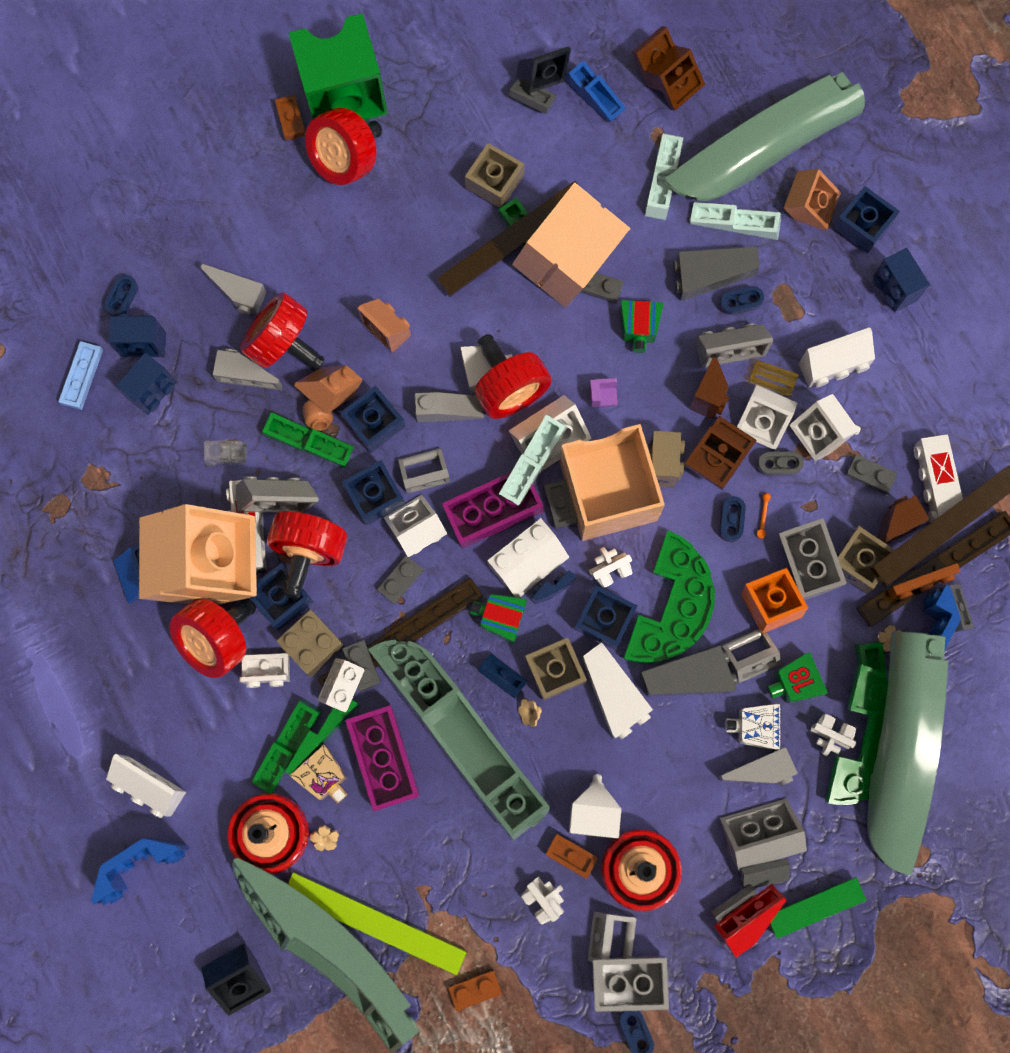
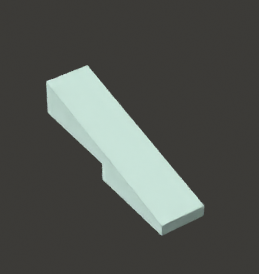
[645,134,683,220]
[690,202,781,240]
[499,415,567,505]

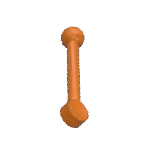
[756,493,771,539]

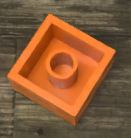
[741,568,808,634]

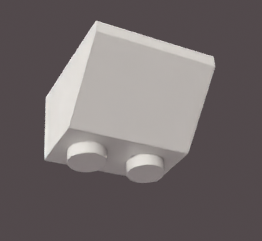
[737,385,797,450]
[383,495,447,557]

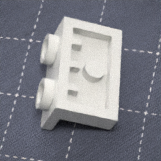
[317,658,364,712]

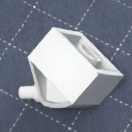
[790,394,860,461]
[568,774,621,838]

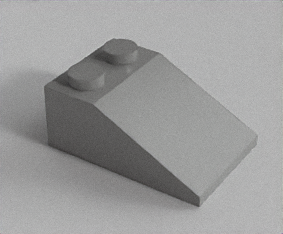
[593,955,669,1012]

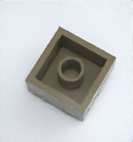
[465,143,525,208]
[649,431,685,488]
[837,526,895,594]
[276,609,345,677]
[525,638,587,701]

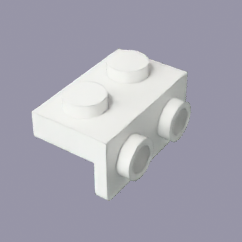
[240,653,290,688]

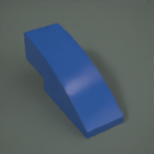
[565,60,626,122]

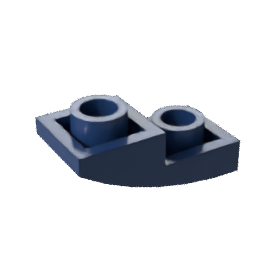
[532,570,576,604]

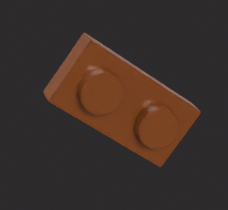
[275,94,306,141]
[545,834,598,879]
[448,970,502,1012]

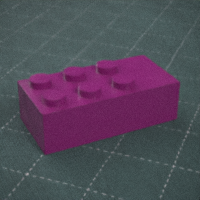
[442,472,545,549]
[346,705,420,812]

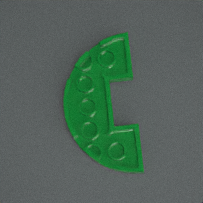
[624,530,715,663]
[825,664,888,805]

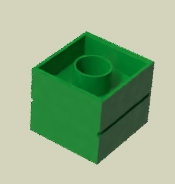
[288,13,388,121]

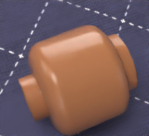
[302,399,333,431]

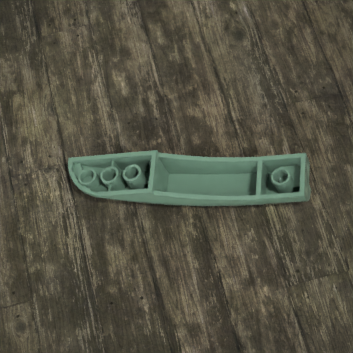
[867,632,948,875]
[233,858,420,1053]

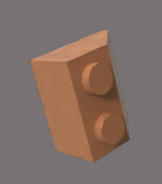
[784,169,841,230]
[357,299,411,353]
[294,365,363,414]

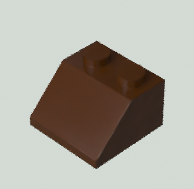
[689,357,730,420]
[877,495,930,544]

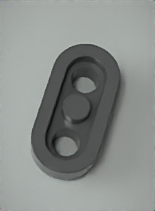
[757,451,804,476]

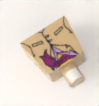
[290,745,348,804]

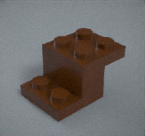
[632,26,706,111]
[684,416,757,490]

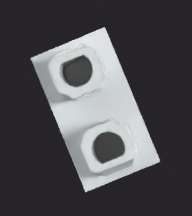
[588,547,632,588]
[810,714,856,756]
[521,876,564,924]

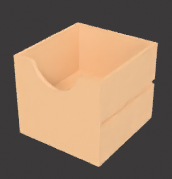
[512,183,630,308]
[560,424,665,541]
[139,504,257,604]

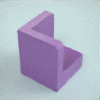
[589,378,618,408]

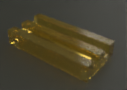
[749,360,799,396]

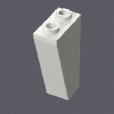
[582,642,653,740]

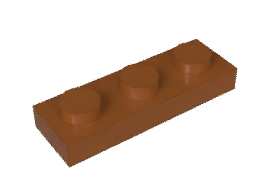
[887,563,961,600]

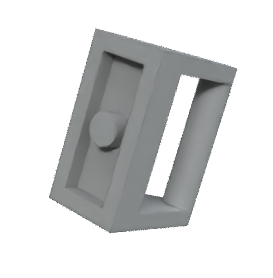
[398,448,450,494]
[721,629,781,683]
[587,911,637,962]

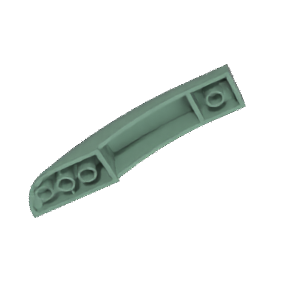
[663,72,865,201]
[368,640,550,841]

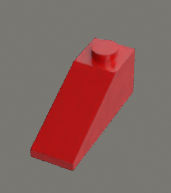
[714,884,786,958]

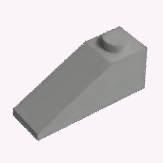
[200,264,267,315]
[213,349,283,391]
[415,392,484,423]
[718,747,798,786]

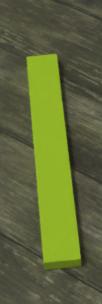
[288,872,467,975]

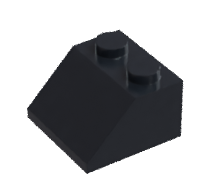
[516,46,571,94]
[201,943,271,1016]

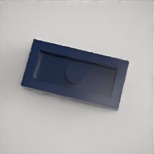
[477,653,528,699]

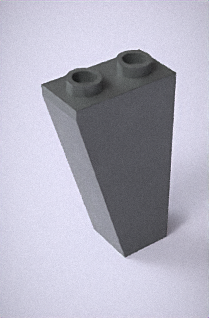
[673,247,760,301]
[640,645,738,696]

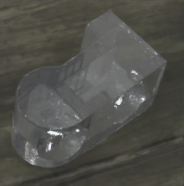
[204,441,247,466]

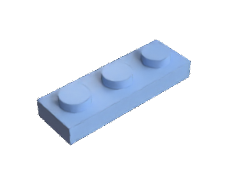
[58,341,103,410]

